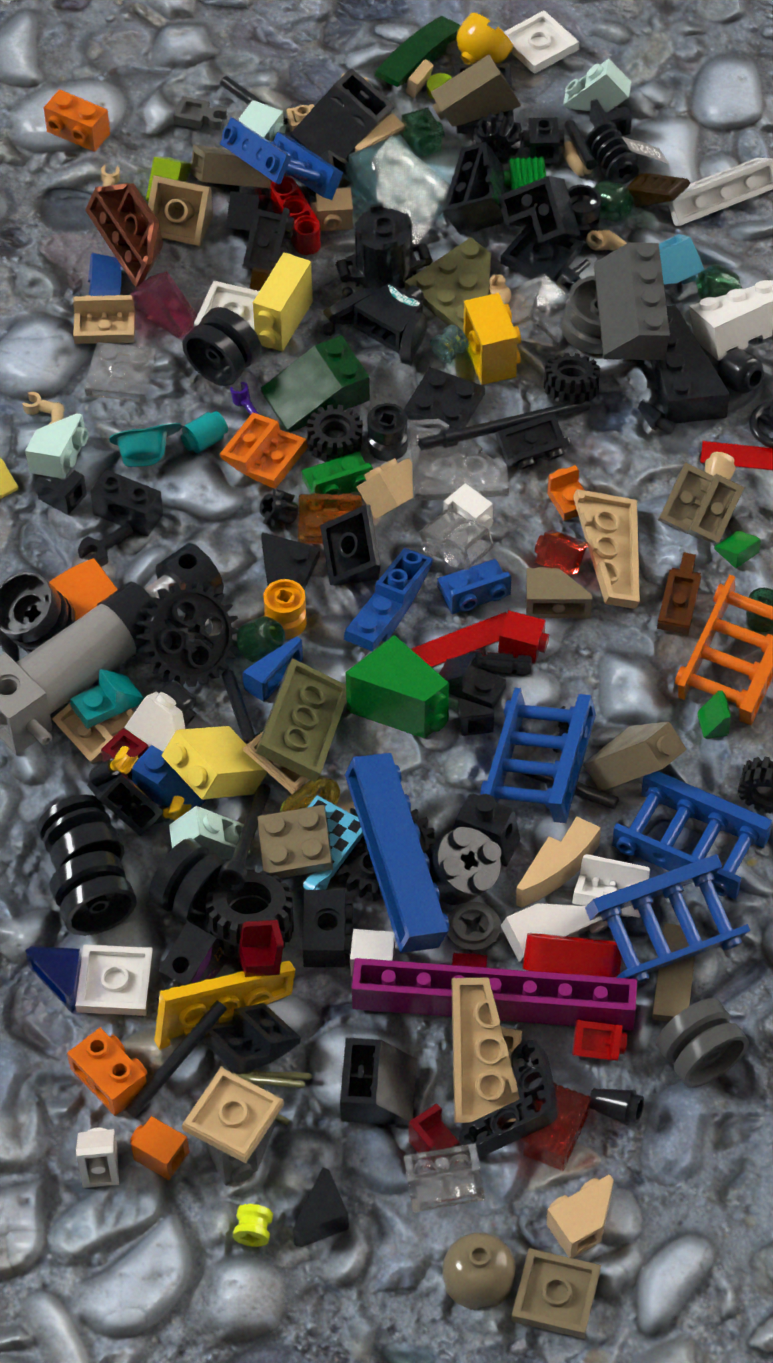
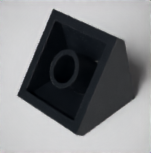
[320,504,380,586]

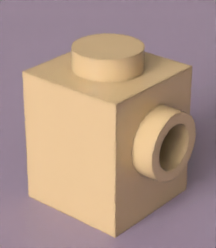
[310,187,353,231]

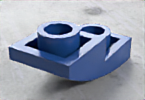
[88,253,121,296]

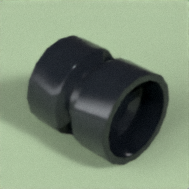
[567,184,601,241]
[367,403,408,462]

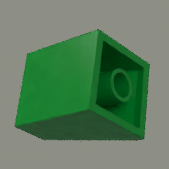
[346,635,449,739]

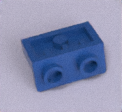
[437,559,512,614]

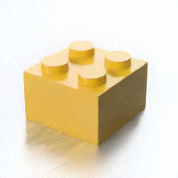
[463,293,521,385]

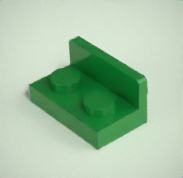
[302,451,373,505]

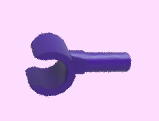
[230,382,260,415]

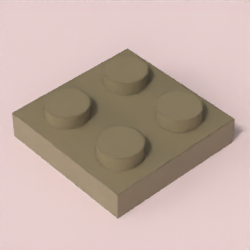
[257,805,333,878]
[511,1248,601,1339]

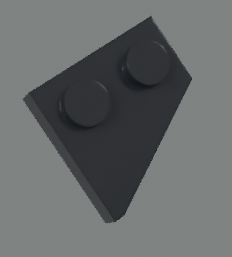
[261,532,320,590]

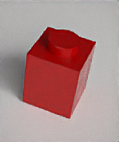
[498,610,550,664]

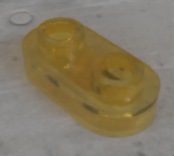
[280,776,340,812]

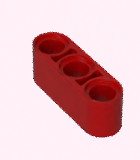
[270,176,321,255]
[522,933,622,978]

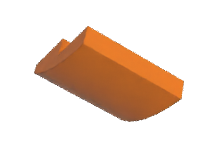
[220,412,308,489]
[49,558,118,621]

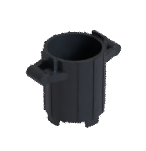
[335,203,433,289]

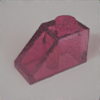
[130,271,197,338]

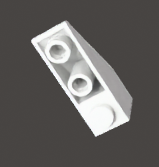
[501,903,609,962]

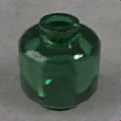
[594,181,633,222]
[696,264,742,300]
[237,616,285,663]

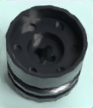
[0,571,75,654]
[37,794,125,871]

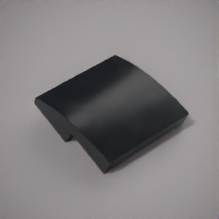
[202,1003,301,1074]

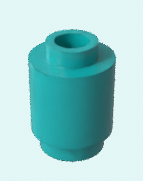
[180,411,228,453]

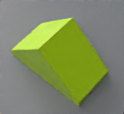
[146,157,191,202]

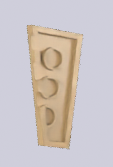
[573,489,640,609]
[452,978,520,1123]

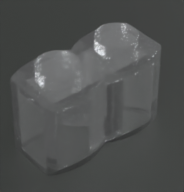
[419,509,494,570]

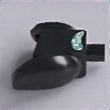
[323,284,428,366]

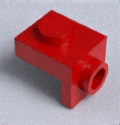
[572,1020,627,1061]

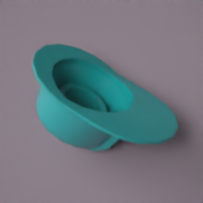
[109,423,182,467]

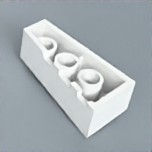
[689,280,773,361]

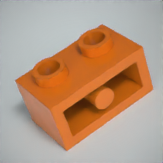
[43,89,110,152]
[67,1027,148,1116]

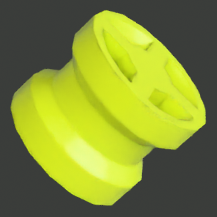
[233,1204,273,1247]

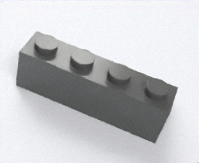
[594,242,670,360]

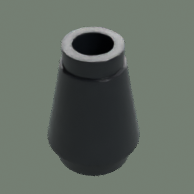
[588,1088,644,1125]

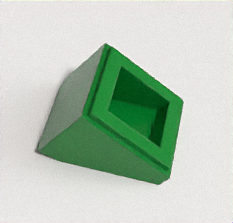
[714,530,761,568]
[698,691,731,739]

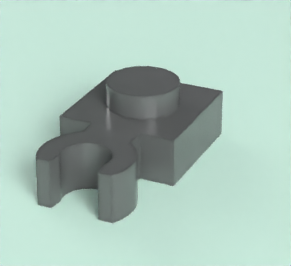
[173,96,227,130]

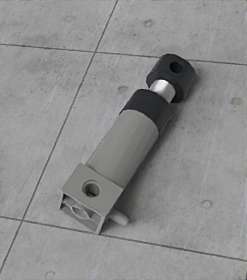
[0,543,224,756]

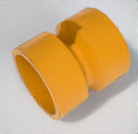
[263,579,307,640]

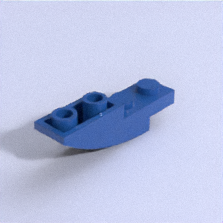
[344,547,433,652]

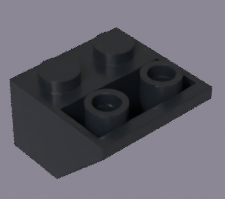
[340,1038,417,1126]

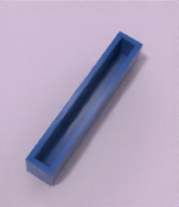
[345,753,449,953]

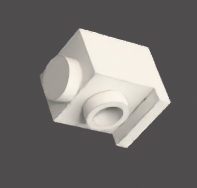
[443,483,493,537]

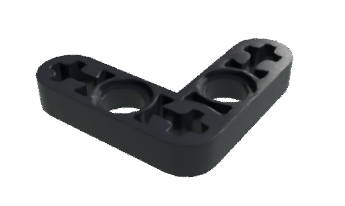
[459,1040,559,1158]

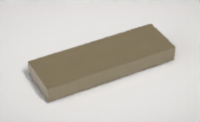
[652,923,699,1022]

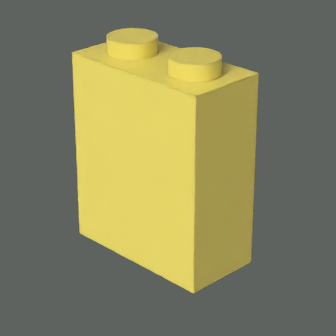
[253,252,313,352]
[161,726,268,800]

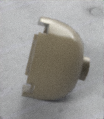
[442,1233,516,1310]

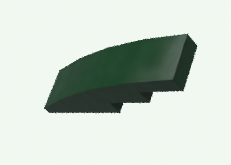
[374,15,461,87]

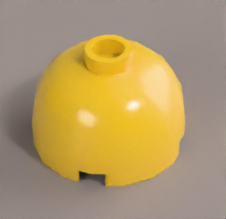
[457,12,513,64]

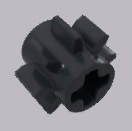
[259,489,299,530]

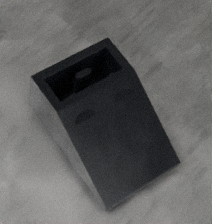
[290,68,395,161]

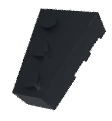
[442,142,506,235]

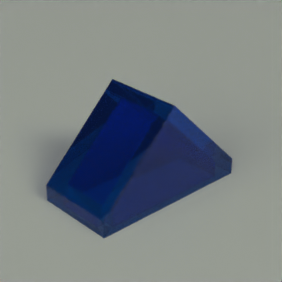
[25,946,82,1013]

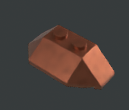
[85,183,163,287]

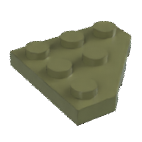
[405,237,491,338]

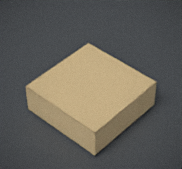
[406,60,434,98]

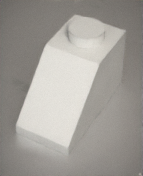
[124,692,185,752]
[76,1128,119,1188]

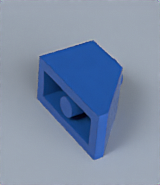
[131,745,207,810]

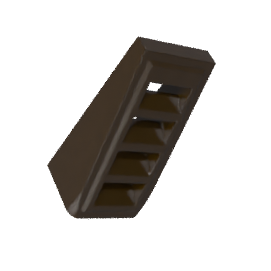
[626,173,691,207]

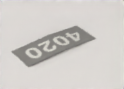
[622,137,669,164]

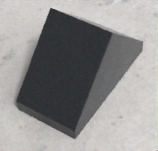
[293,1167,349,1247]

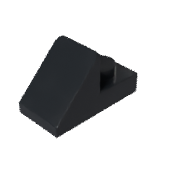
[439,653,506,709]

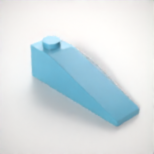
[659,234,705,285]

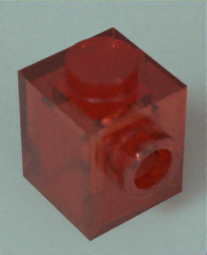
[534,530,588,575]

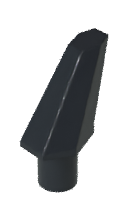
[638,399,676,434]

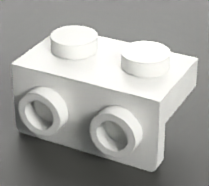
[572,854,651,918]

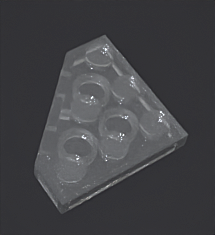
[371,135,450,244]
[408,419,509,501]

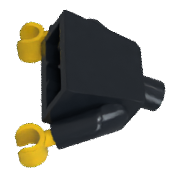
[87,746,192,837]

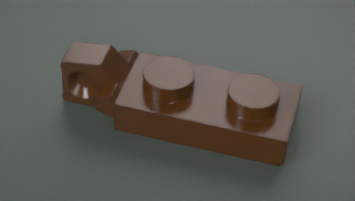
[657,552,701,635]

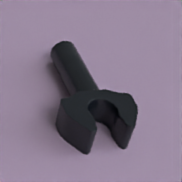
[78,523,134,567]

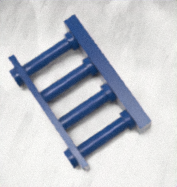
[220,117,343,200]
[480,687,596,823]
[612,771,772,900]
[585,854,751,984]

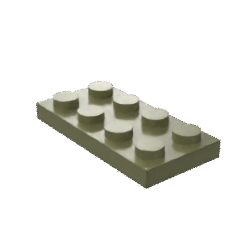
[255,658,346,782]

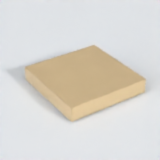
[182,1068,284,1163]

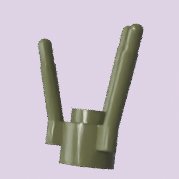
[233,1070,312,1125]

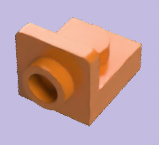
[547,465,584,521]

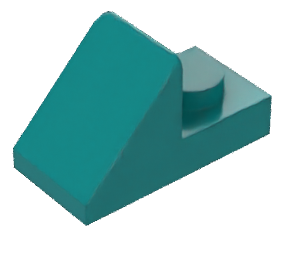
[70,669,144,729]

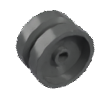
[560,276,603,354]
[656,998,749,1088]

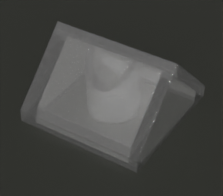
[509,274,568,347]

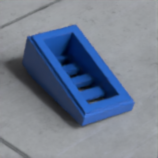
[242,636,303,702]

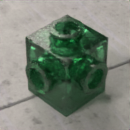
[401,107,445,159]

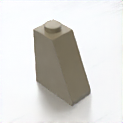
[431,55,521,127]
[190,144,272,188]
[583,722,687,791]

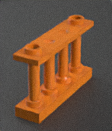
[675,574,773,726]

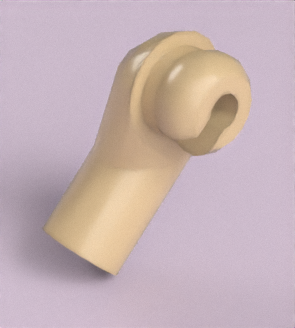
[561,141,593,177]
[586,230,627,251]
[489,275,511,304]

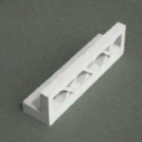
[659,158,773,226]

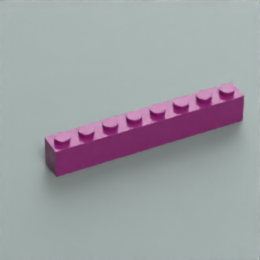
[352,958,637,1031]

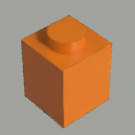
[130,1116,190,1180]

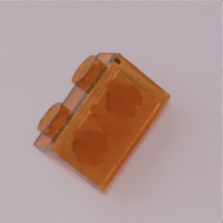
[298,493,362,544]

